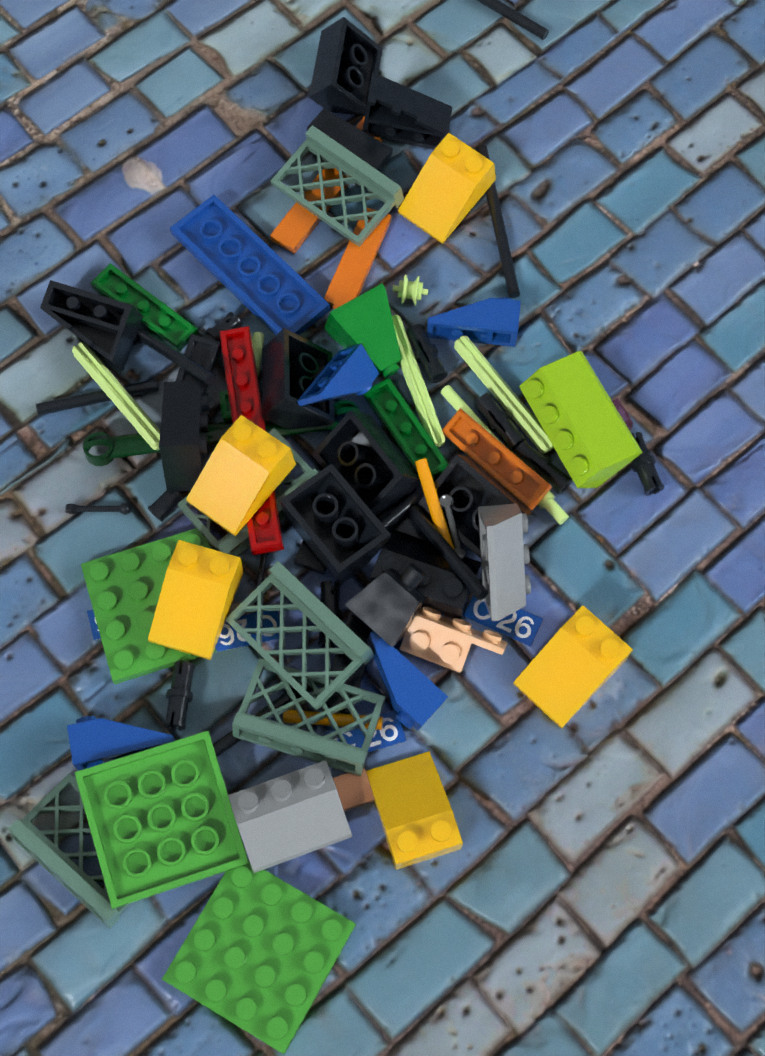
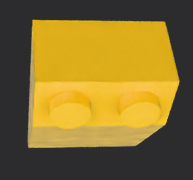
[398,133,496,244]
[186,415,296,536]
[148,540,244,660]
[513,605,633,729]
[366,751,463,870]

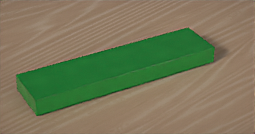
[90,263,198,352]
[363,378,449,480]

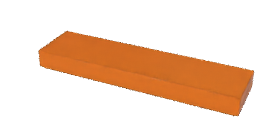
[324,207,392,309]
[442,408,552,510]

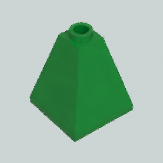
[324,283,401,378]

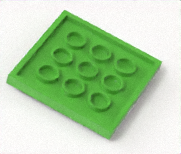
[81,528,228,685]
[74,731,249,909]
[162,860,356,1055]

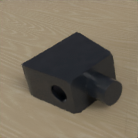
[345,563,426,647]

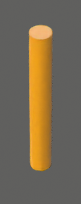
[414,458,454,549]
[283,710,383,730]

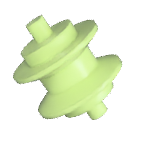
[393,274,428,306]

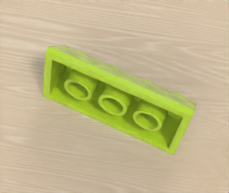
[519,351,643,488]

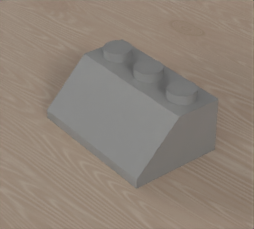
[478,503,531,621]
[228,760,352,873]

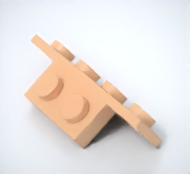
[400,607,508,673]

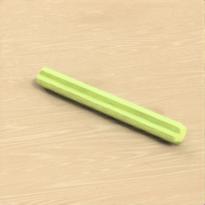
[392,315,445,448]
[454,335,554,454]
[72,342,160,450]

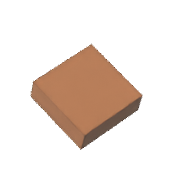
[333,768,375,812]

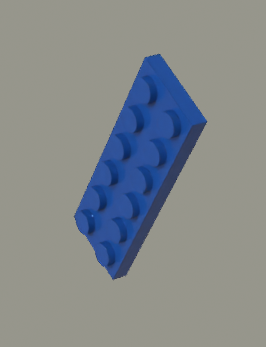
[170,195,330,336]

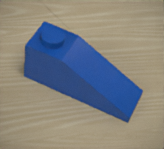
[427,297,521,347]
[297,344,379,406]
[367,631,448,731]
[67,716,176,771]

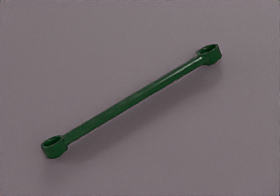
[83,400,360,466]

